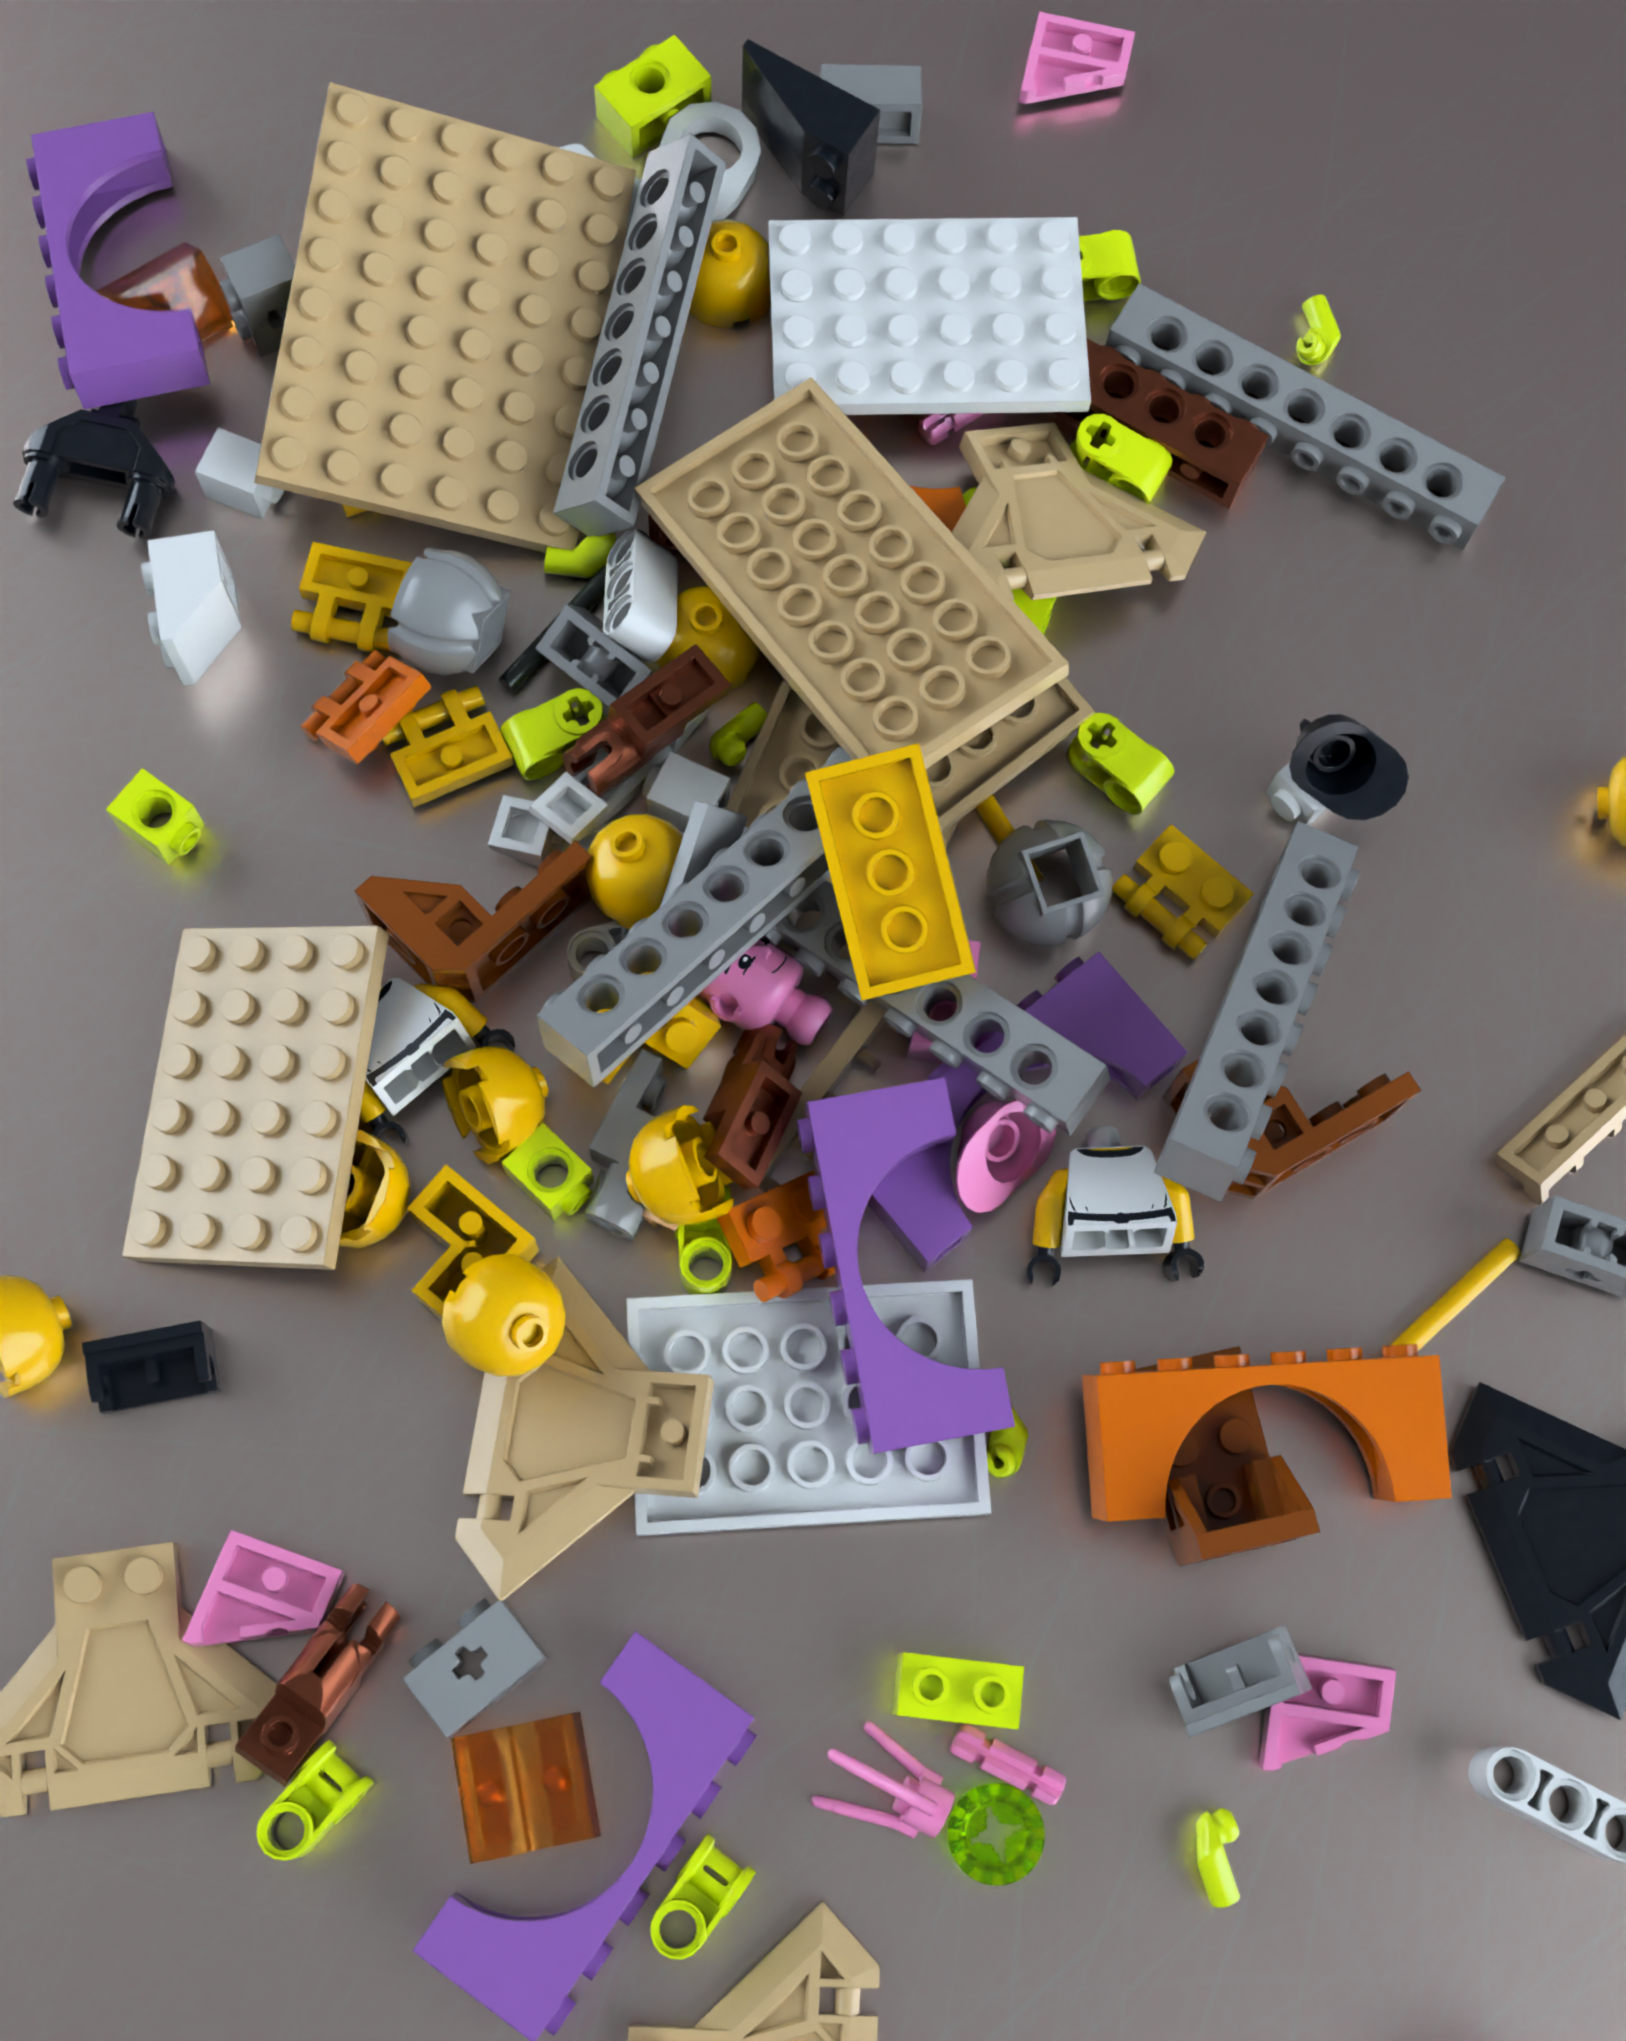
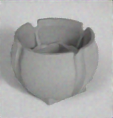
[387,547,511,675]
[986,819,1113,946]

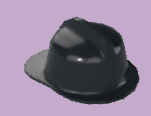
[1289,714,1409,820]

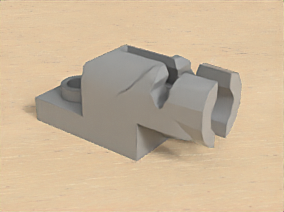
[584,1048,668,1241]

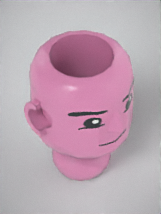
[698,936,833,1045]

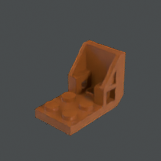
[354,841,592,1003]
[1162,1059,1421,1199]
[1136,1346,1320,1567]

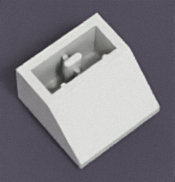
[141,530,242,686]

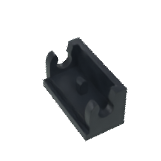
[82,1320,221,1414]

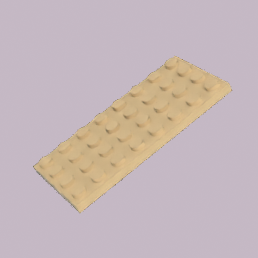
[634,377,1069,769]

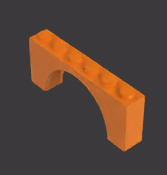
[1082,1344,1452,1522]

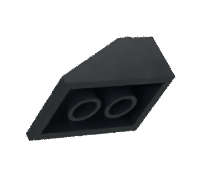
[742,39,880,217]

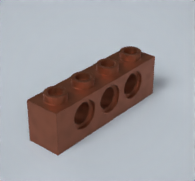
[1051,338,1269,509]

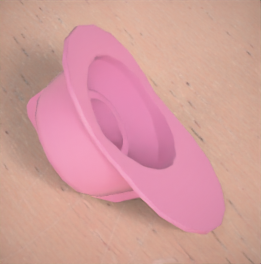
[955,1099,1056,1213]

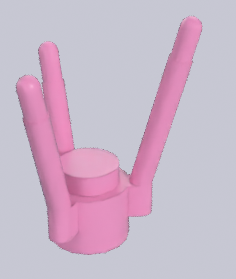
[811,1721,955,1839]

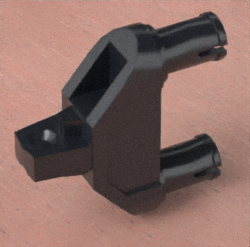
[13,399,175,539]

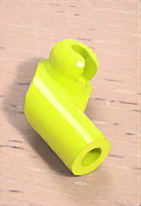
[1296,295,1341,366]
[544,533,617,578]
[709,701,768,766]
[986,1405,1029,1478]
[1195,1808,1240,1908]

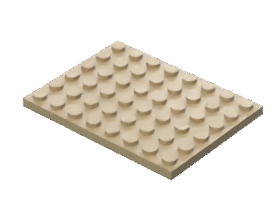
[254,82,636,553]

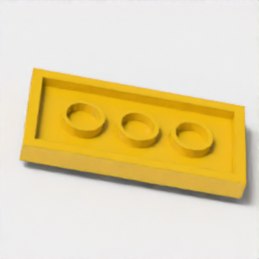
[805,743,976,1001]

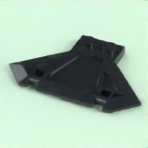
[1449,1382,1626,1720]

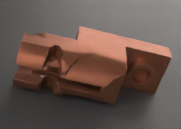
[563,644,731,798]
[703,1024,802,1190]
[235,1584,401,1787]

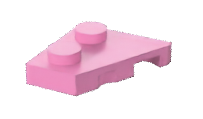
[1019,11,1135,104]
[182,1530,345,1647]
[1258,1653,1396,1771]

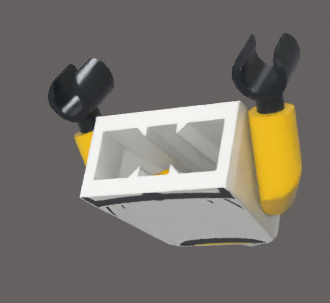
[359,978,515,1145]
[1026,1126,1204,1287]

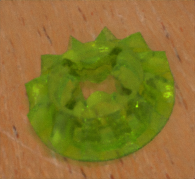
[948,1783,1045,1886]

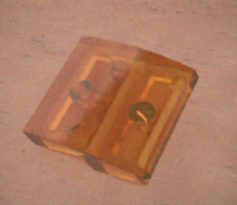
[451,1712,601,1864]

